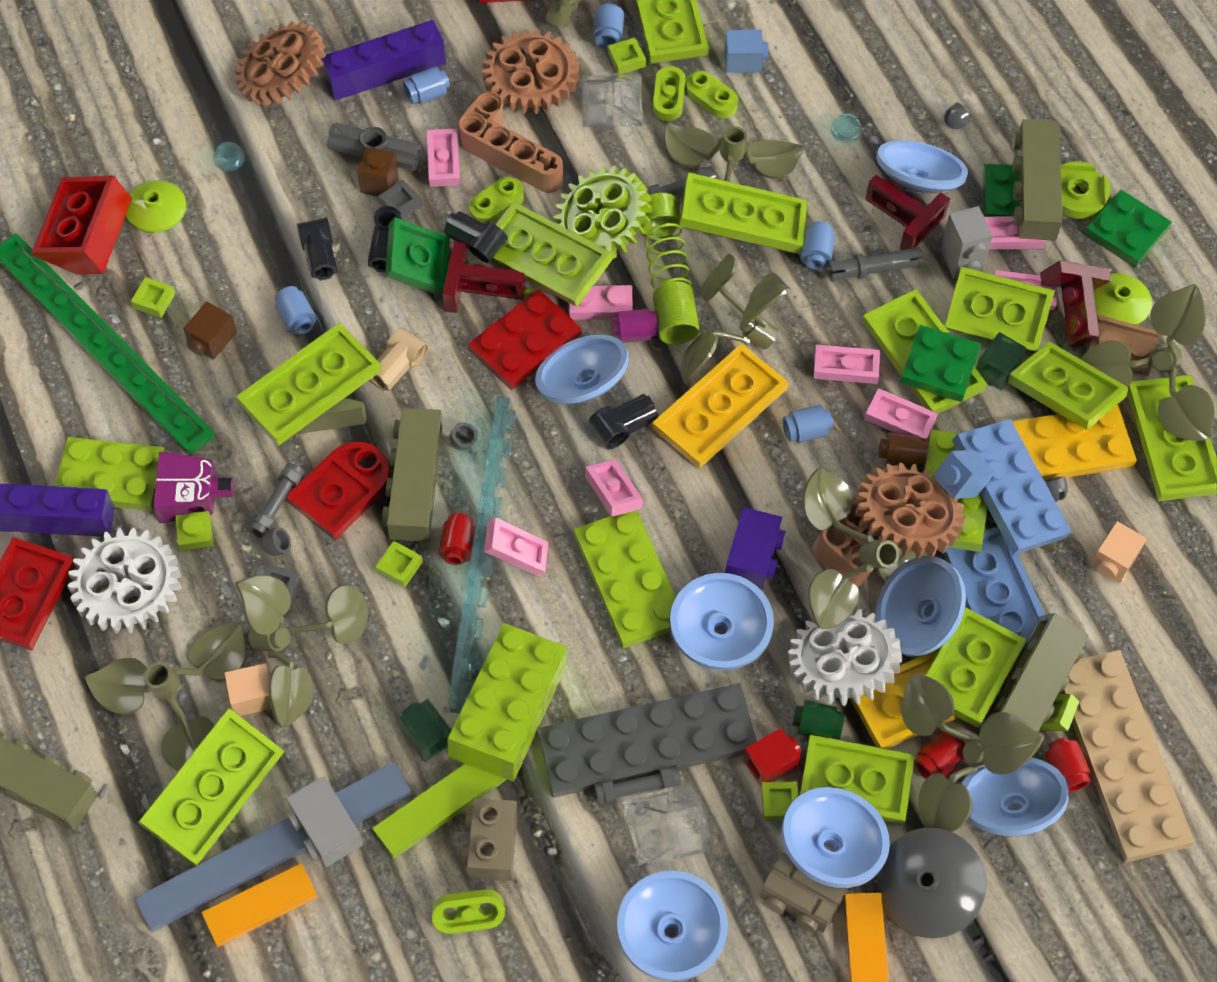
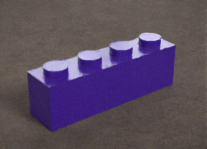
[321,20,446,101]
[0,484,115,537]

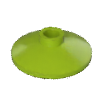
[126,180,187,233]
[1093,273,1152,325]

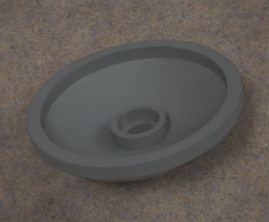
[876,828,987,939]

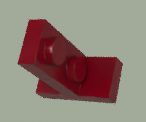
[865,175,951,250]
[443,242,525,313]
[1040,260,1111,348]

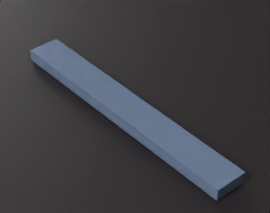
[135,762,412,933]

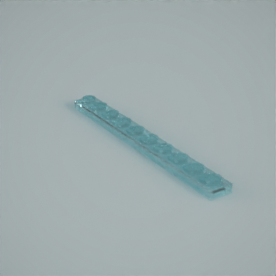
[448,397,516,714]

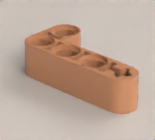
[459,92,563,193]
[812,465,907,587]

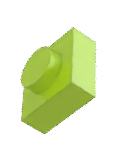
[608,37,646,75]
[131,277,176,318]
[175,511,214,551]
[375,541,423,588]
[1039,694,1080,731]
[761,781,799,821]

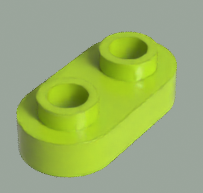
[653,66,686,121]
[685,71,738,119]
[469,177,524,224]
[432,889,505,934]

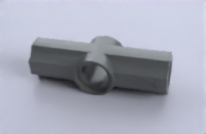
[327,122,423,171]

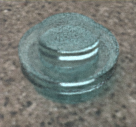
[831,114,862,143]
[214,142,245,171]

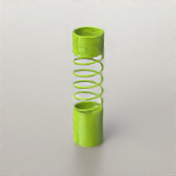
[641,193,700,345]

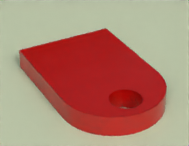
[286,442,390,541]

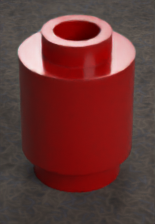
[439,513,476,565]
[914,731,966,779]
[1044,737,1091,793]

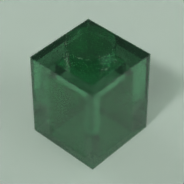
[976,332,1027,391]
[399,699,452,762]

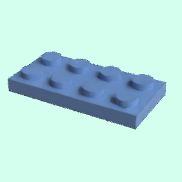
[952,419,1072,555]
[943,526,1045,658]

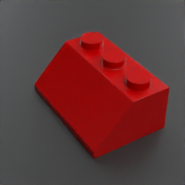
[31,175,132,275]

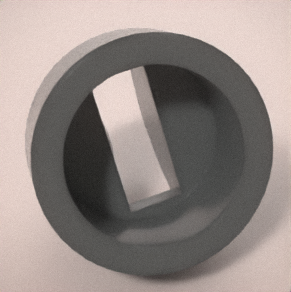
[944,102,971,129]
[450,422,478,451]
[1045,476,1068,502]
[261,527,291,556]

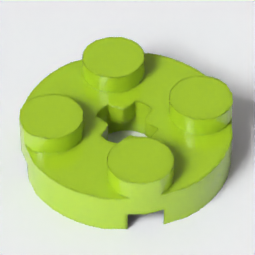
[1061,161,1111,219]

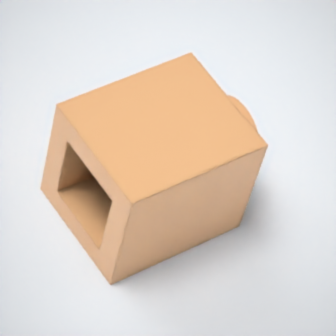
[1091,521,1147,583]
[225,663,272,716]

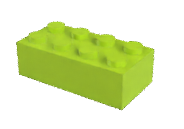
[448,623,568,782]

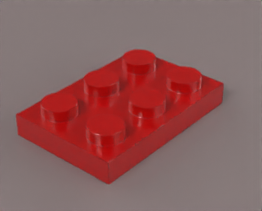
[468,288,582,390]
[0,537,75,651]

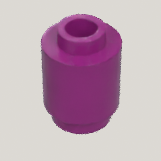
[611,309,658,343]

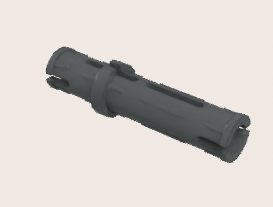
[827,247,923,282]

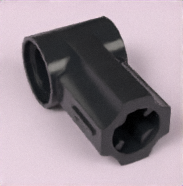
[368,206,402,273]
[444,211,508,263]
[297,217,338,281]
[588,394,658,450]

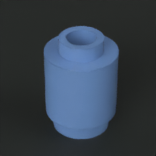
[593,3,624,49]
[403,66,450,105]
[800,221,835,270]
[275,286,316,335]
[782,404,833,443]

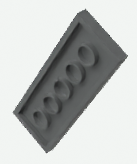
[537,683,757,798]

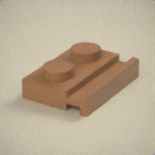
[1088,315,1159,375]

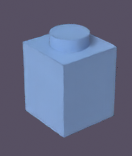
[724,30,768,73]
[933,450,995,499]

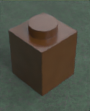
[357,147,399,197]
[183,301,237,360]

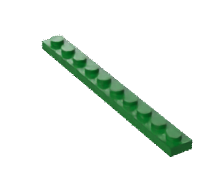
[0,233,215,456]

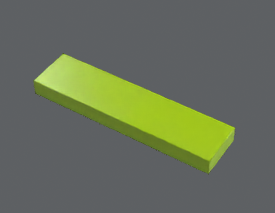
[372,764,507,859]

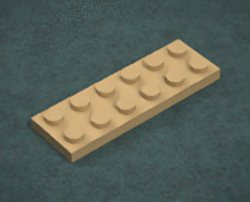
[1061,650,1195,863]

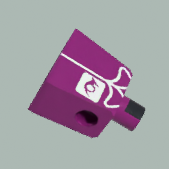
[154,452,234,523]

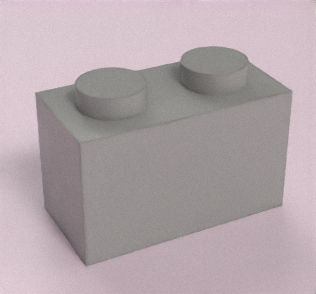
[940,206,993,279]
[286,776,363,867]

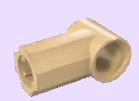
[370,327,429,391]

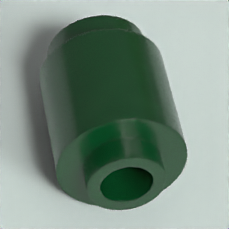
[792,700,845,740]

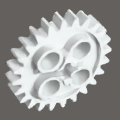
[68,528,181,634]
[788,609,902,706]

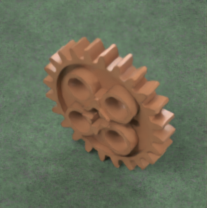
[234,21,326,106]
[482,29,579,114]
[854,463,966,559]

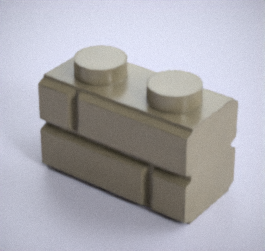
[760,852,847,933]

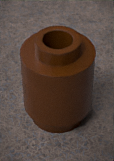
[878,433,928,469]

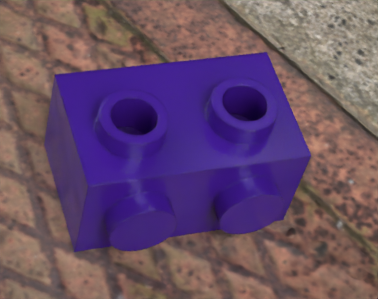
[725,507,786,590]

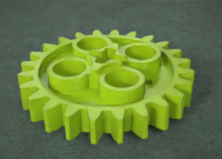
[553,165,652,258]

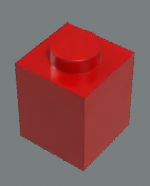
[743,728,801,787]

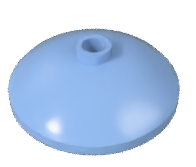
[876,140,968,193]
[535,335,629,404]
[875,556,966,656]
[670,573,774,670]
[962,757,1069,837]
[782,787,890,888]
[617,871,728,981]

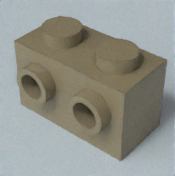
[461,798,518,881]

